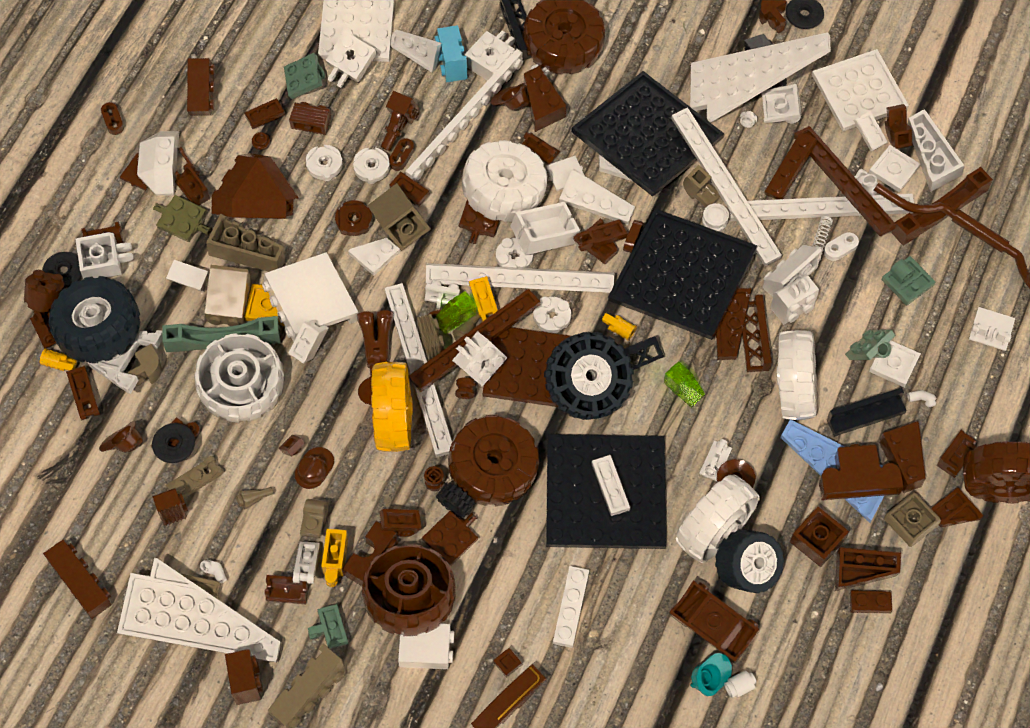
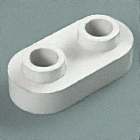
[824,232,859,261]

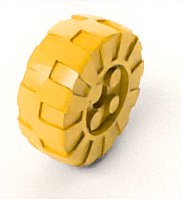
[371,362,413,452]

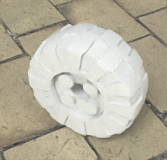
[462,140,547,222]
[777,330,817,420]
[194,333,284,423]
[676,475,759,563]

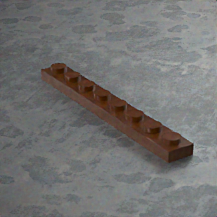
[794,126,896,236]
[409,289,541,392]

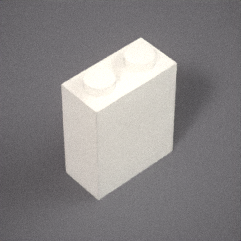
[398,624,454,669]

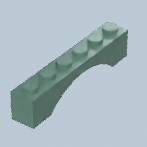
[162,316,281,352]

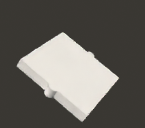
[546,156,585,191]

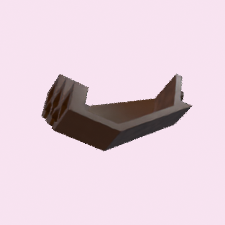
[211,153,298,219]

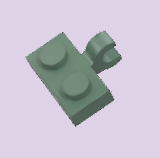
[308,604,348,649]

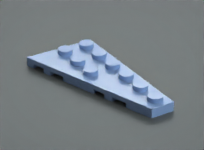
[781,420,884,523]

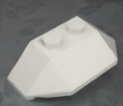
[137,131,179,196]

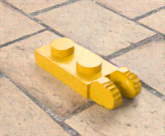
[469,276,498,322]

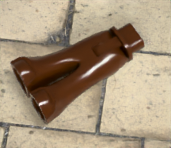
[357,310,393,375]

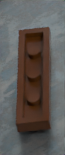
[764,132,817,200]

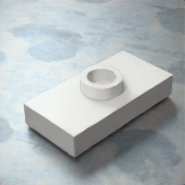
[853,111,888,151]

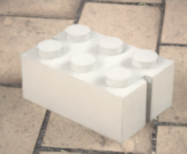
[510,202,580,255]

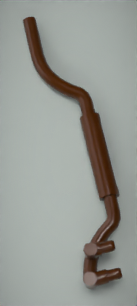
[873,183,1030,289]

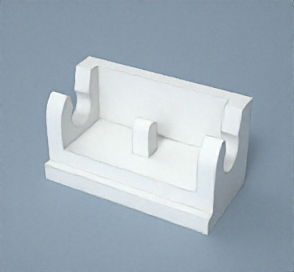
[166,260,209,292]
[289,320,328,364]

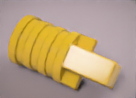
[602,313,637,341]
[40,348,77,371]

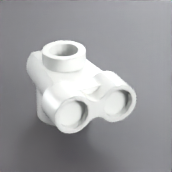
[854,169,878,195]

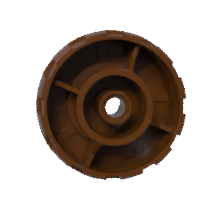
[523,0,605,74]
[448,415,539,507]
[963,441,1030,504]
[362,544,456,636]

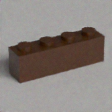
[43,539,112,619]

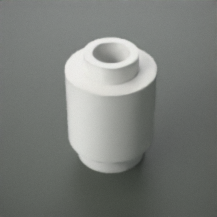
[724,670,756,698]

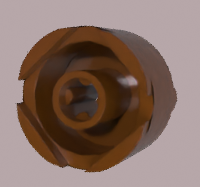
[24,270,64,312]

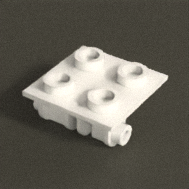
[969,307,1015,351]

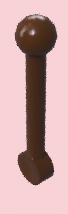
[177,147,200,176]

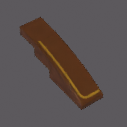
[471,664,547,728]

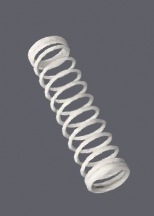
[812,216,833,261]

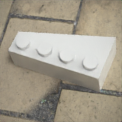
[908,109,964,192]

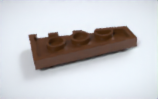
[716,288,751,360]

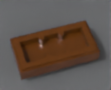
[244,98,285,129]

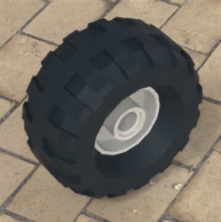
[49,276,141,363]

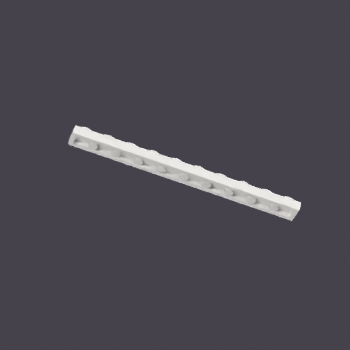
[405,49,523,181]
[671,107,782,266]
[729,194,914,221]
[426,263,614,293]
[384,283,452,458]

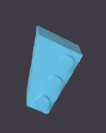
[434,25,467,82]

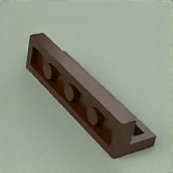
[742,295,772,372]

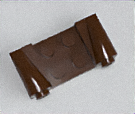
[669,580,760,664]

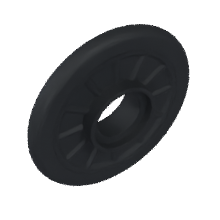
[786,0,824,29]
[42,252,82,288]
[152,423,195,463]

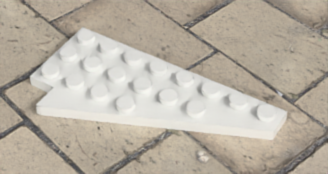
[690,32,831,122]
[117,558,281,663]

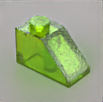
[434,291,476,334]
[664,361,705,408]

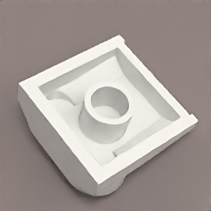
[761,84,801,124]

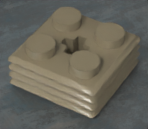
[417,314,444,362]
[884,492,941,547]

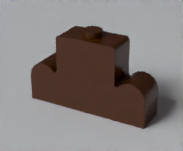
[819,444,903,500]

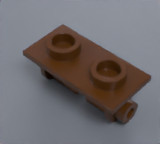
[522,132,560,165]
[30,311,57,349]

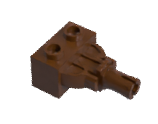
[380,90,420,152]

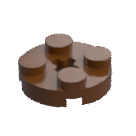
[335,200,372,236]

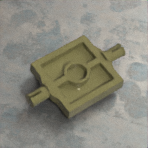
[153,195,211,242]

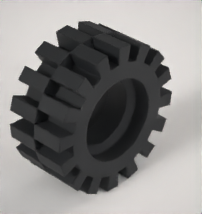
[436,483,474,518]

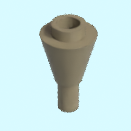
[453,313,479,341]
[236,487,274,510]

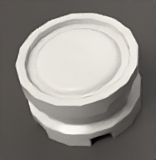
[702,203,729,232]

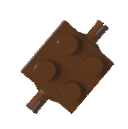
[458,199,499,244]
[422,511,478,566]

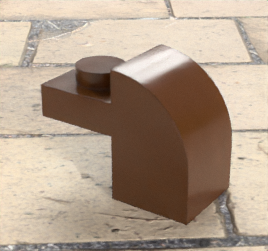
[759,0,787,34]
[884,104,912,149]

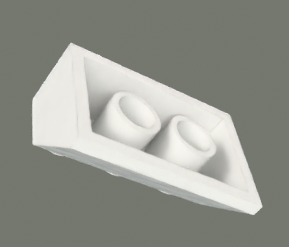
[763,245,822,297]

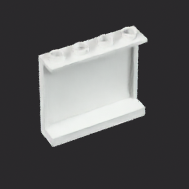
[262,252,358,342]

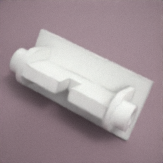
[699,439,732,481]

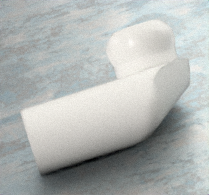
[907,390,936,407]
[200,560,227,583]

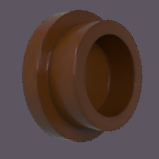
[252,132,270,150]

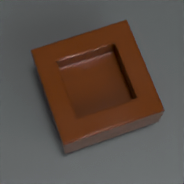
[279,435,305,457]
[493,648,522,678]

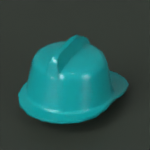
[690,653,732,696]

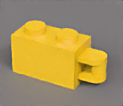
[321,529,348,587]

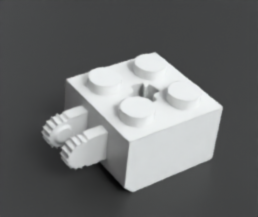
[326,31,377,88]
[465,31,515,81]
[75,232,134,279]
[770,274,819,325]
[452,331,507,386]

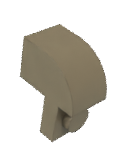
[683,165,720,207]
[127,344,162,386]
[300,499,329,538]

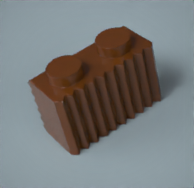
[289,102,331,135]
[152,488,188,526]

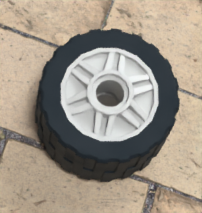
[715,529,784,593]

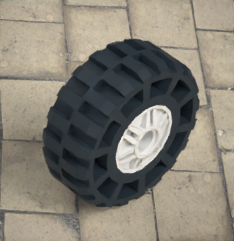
[544,332,634,420]

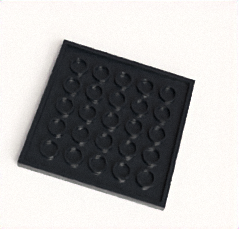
[571,71,724,197]
[608,209,758,340]
[546,434,666,549]

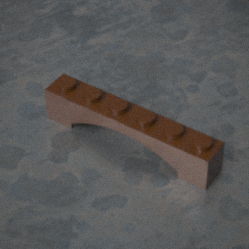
[891,167,993,246]

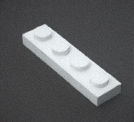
[553,566,589,648]

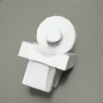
[425,280,460,309]

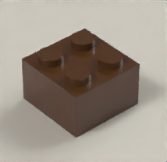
[790,507,849,567]
[225,649,264,705]

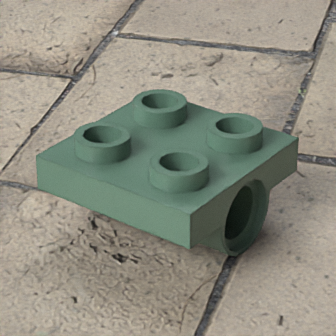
[284,53,325,99]
[881,256,936,306]
[845,329,896,360]

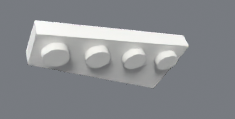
[559,169,635,225]

